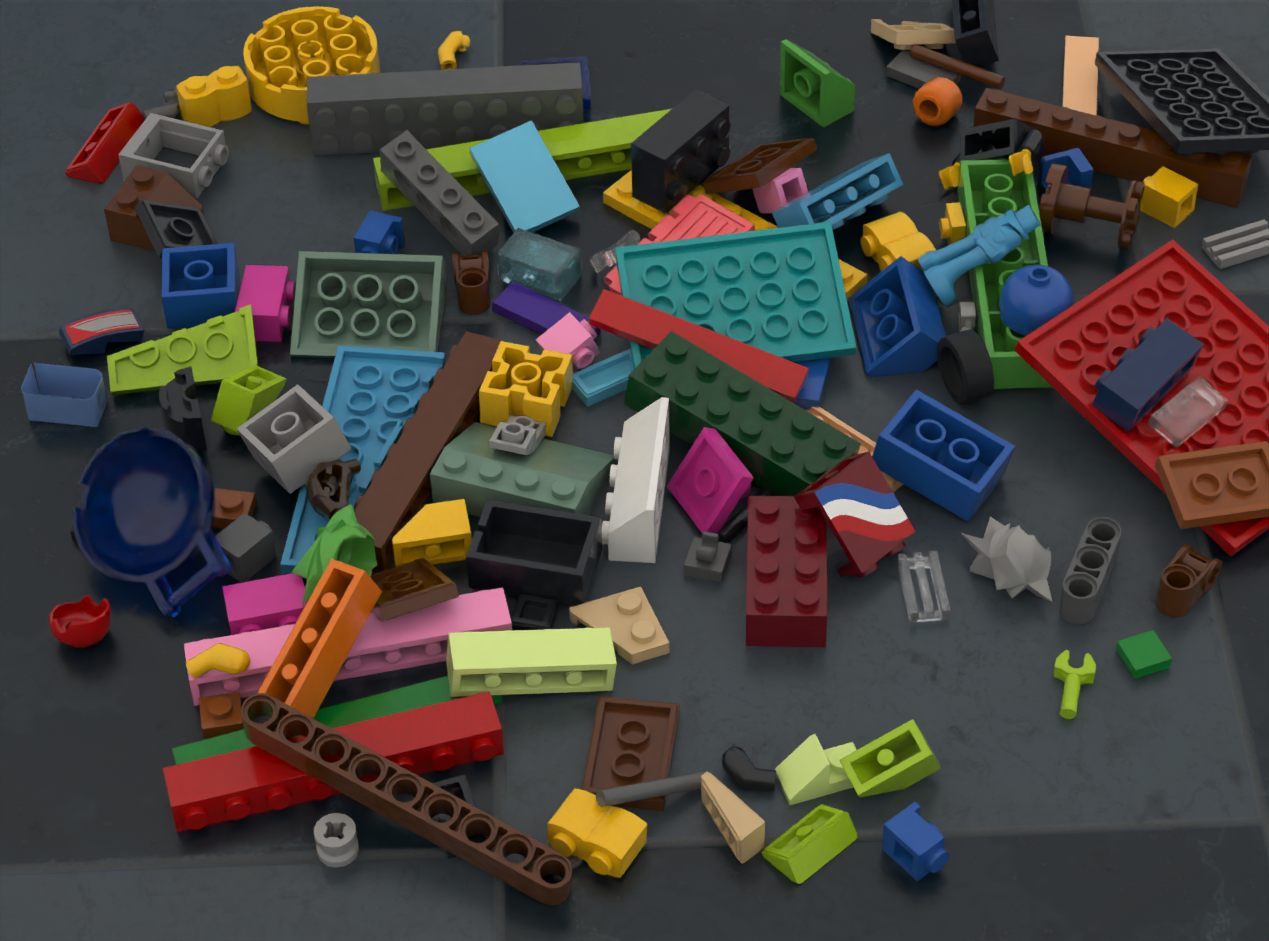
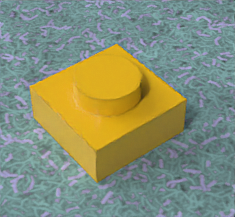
[939,202,966,245]

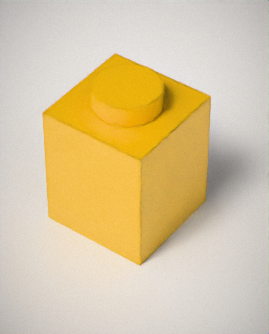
[1139,166,1198,228]

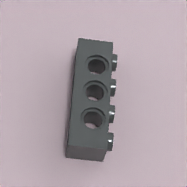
[380,130,499,256]

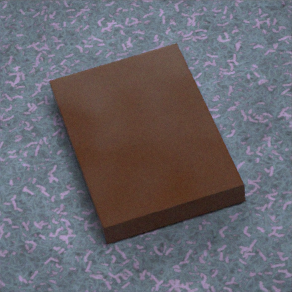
[702,138,818,194]
[371,558,459,621]
[581,696,680,811]

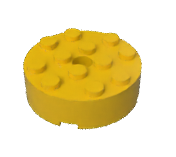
[243,6,380,125]

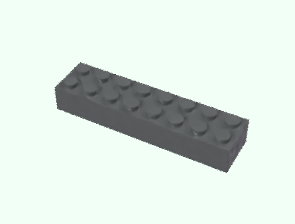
[307,62,584,156]

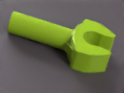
[1053,650,1096,719]

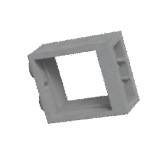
[119,113,229,199]

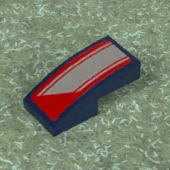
[59,308,145,355]

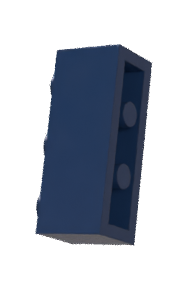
[1092,318,1204,432]

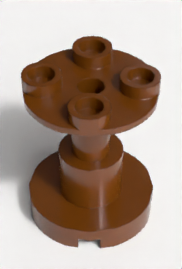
[1039,163,1145,250]

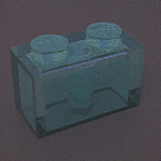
[497,228,582,301]

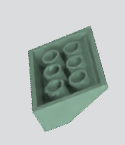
[290,251,447,358]
[430,422,616,517]

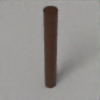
[910,44,1005,90]

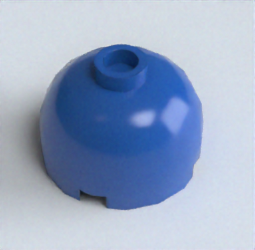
[999,264,1074,336]

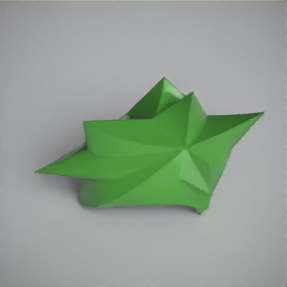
[292,504,377,605]

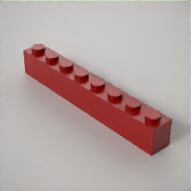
[163,691,504,832]

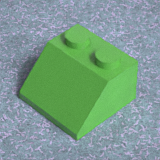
[780,39,855,128]

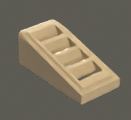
[701,771,765,864]

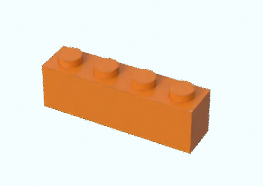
[257,558,382,718]

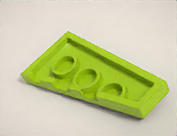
[107,304,258,395]

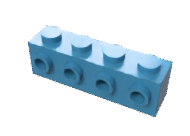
[772,153,903,230]

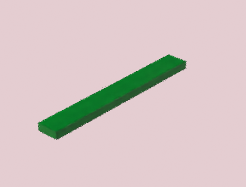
[172,676,502,765]

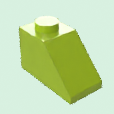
[211,365,287,435]
[839,719,941,798]

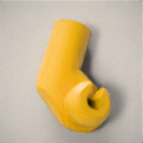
[438,31,470,70]
[186,643,251,678]

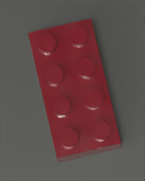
[746,496,827,648]

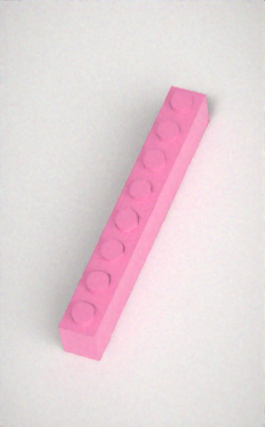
[184,587,512,706]

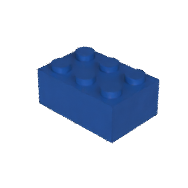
[872,389,1015,522]

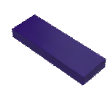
[492,282,601,335]

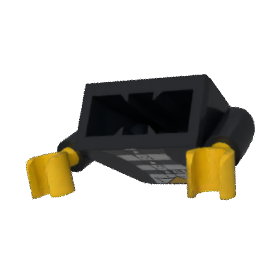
[939,119,1044,190]

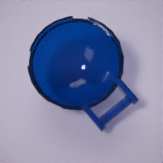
[72,426,231,619]

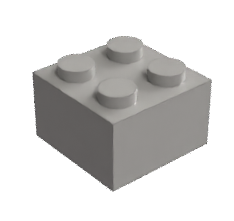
[237,384,351,494]

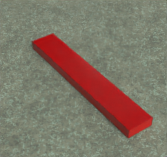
[589,289,809,403]

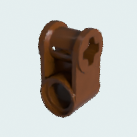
[452,250,490,315]
[1156,543,1223,617]

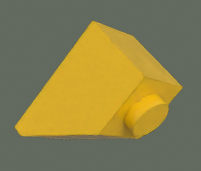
[392,499,472,566]

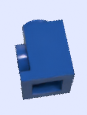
[353,211,405,254]
[882,802,949,881]

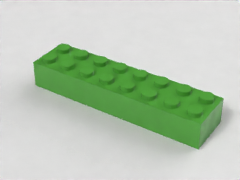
[958,159,1053,389]

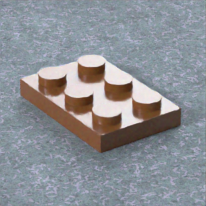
[1155,441,1269,529]

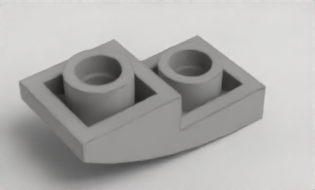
[489,415,546,455]

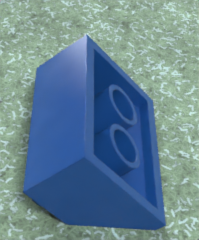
[848,256,946,377]

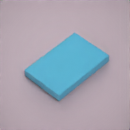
[469,120,580,239]

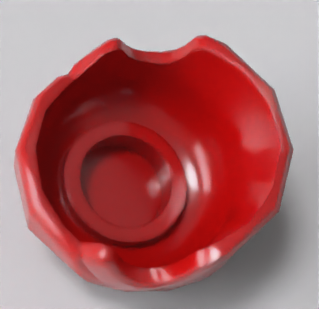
[48,595,111,648]

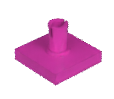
[667,427,754,533]

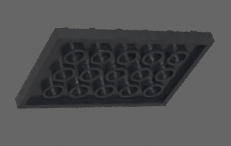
[1095,48,1269,156]

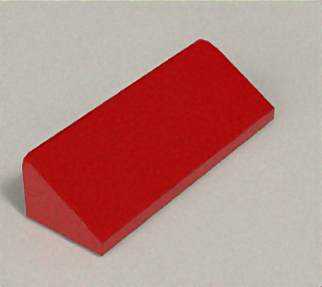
[65,102,144,183]

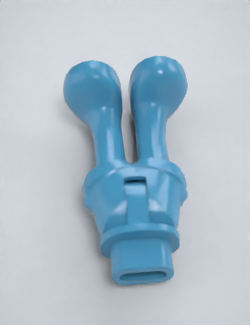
[918,204,1041,308]

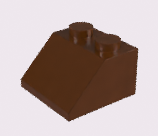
[104,165,204,252]

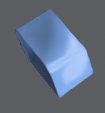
[21,363,107,427]

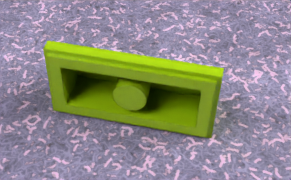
[762,804,857,884]

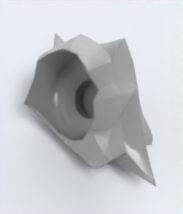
[961,517,1053,602]

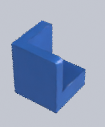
[1038,148,1093,194]

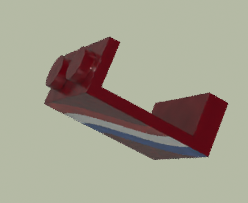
[794,452,916,578]

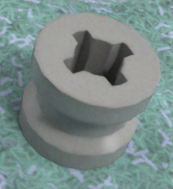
[314,813,359,868]

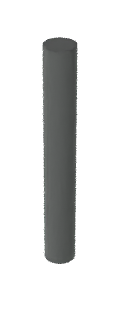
[596,771,705,807]

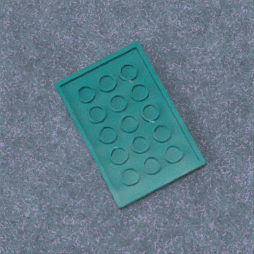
[615,222,856,369]

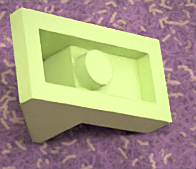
[775,734,857,806]

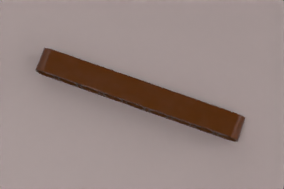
[241,693,572,905]

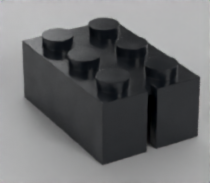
[631,89,731,214]
[466,499,603,606]

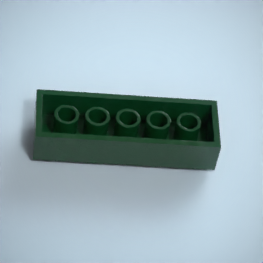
[624,331,861,496]

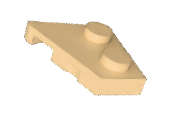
[871,19,956,50]
[569,586,670,665]

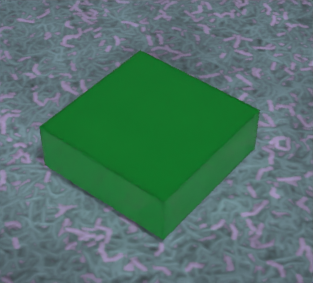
[1116,630,1172,679]

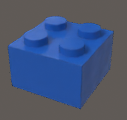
[161,243,240,329]

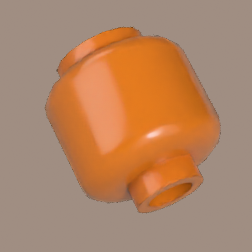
[913,77,962,127]

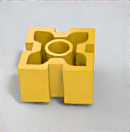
[479,341,573,437]

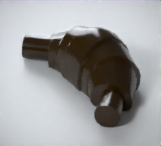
[306,459,361,519]

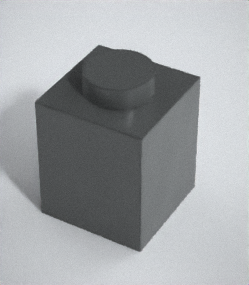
[211,513,277,583]

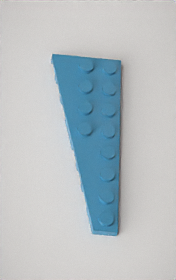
[280,346,446,575]

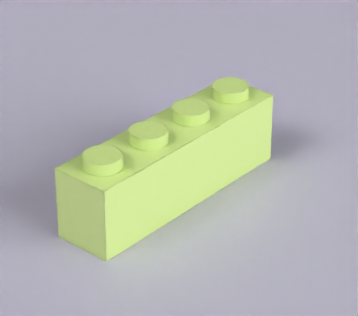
[446,627,617,697]

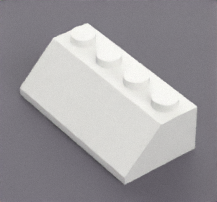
[602,397,670,563]

